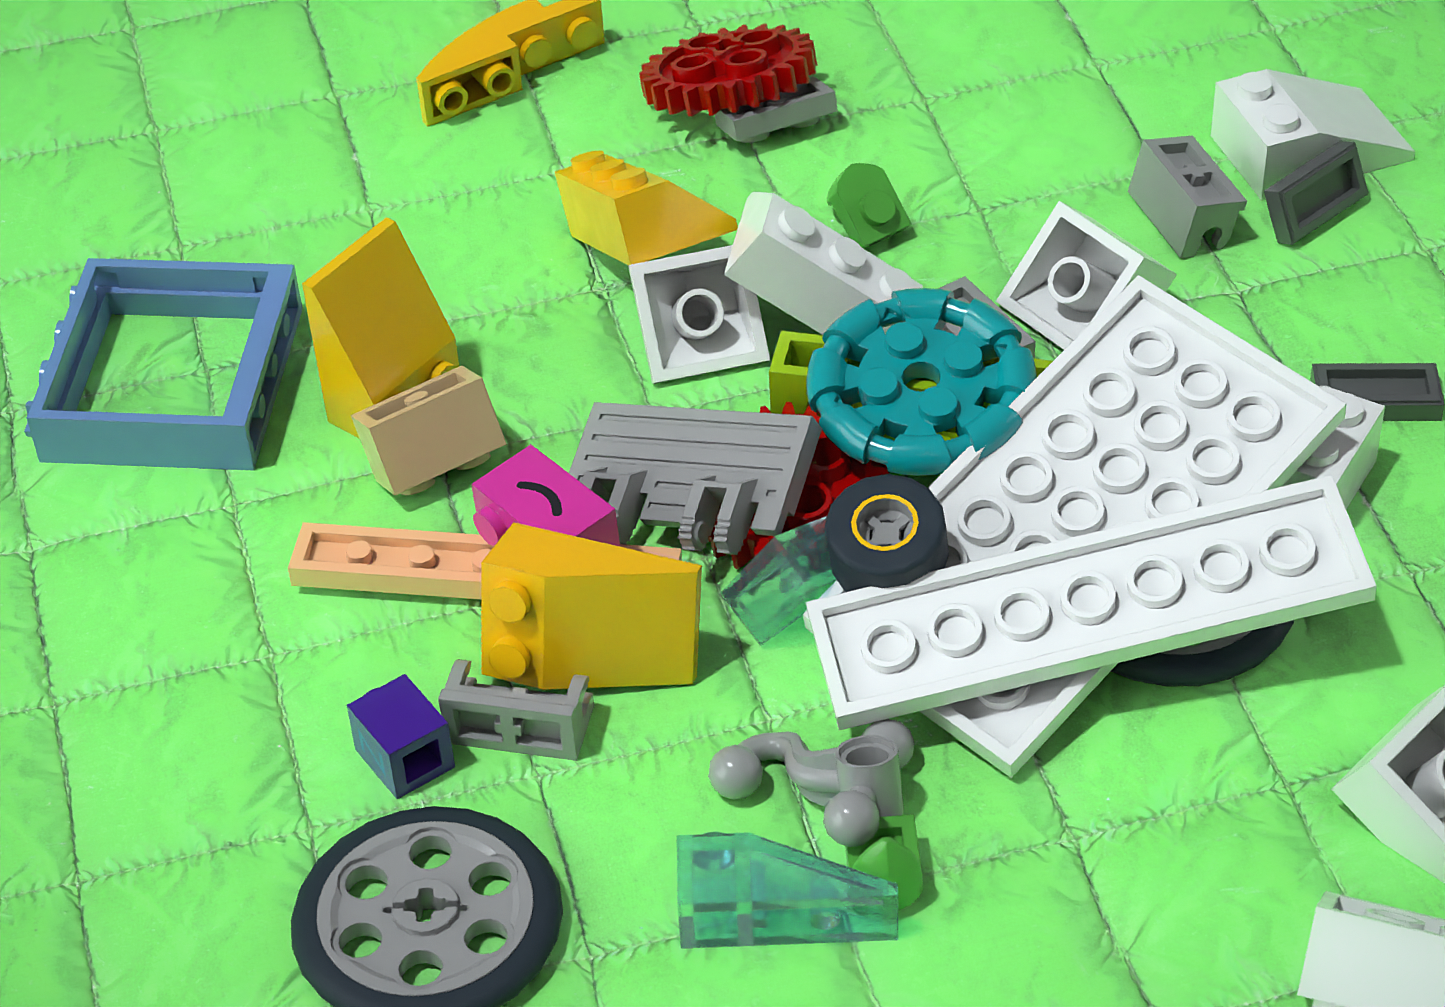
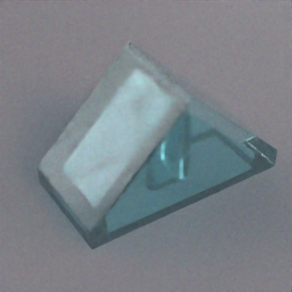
[721,517,836,646]

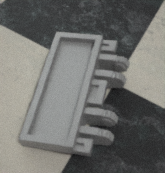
[569,402,822,555]

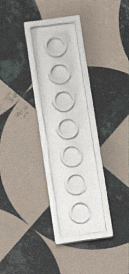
[806,475,1377,731]

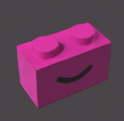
[471,444,620,546]

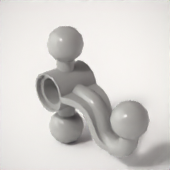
[708,719,914,847]

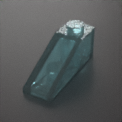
[677,832,898,949]

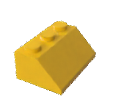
[555,150,738,266]

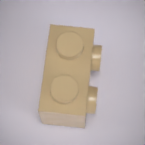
[351,366,506,496]

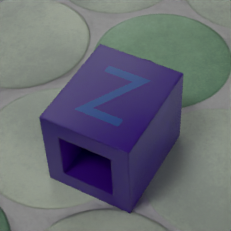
[346,674,455,799]

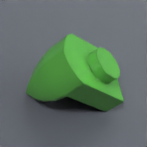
[826,163,912,249]
[845,814,922,914]

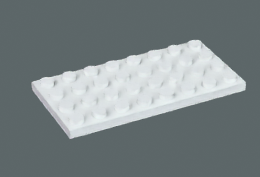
[803,275,1347,778]

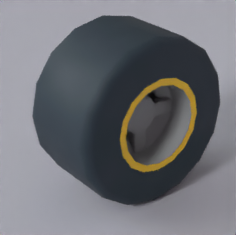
[825,474,949,592]

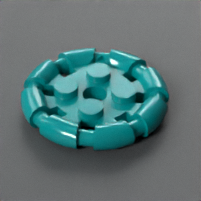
[806,288,1037,476]

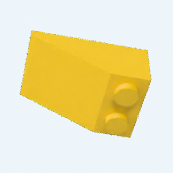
[302,217,459,439]
[481,522,702,689]

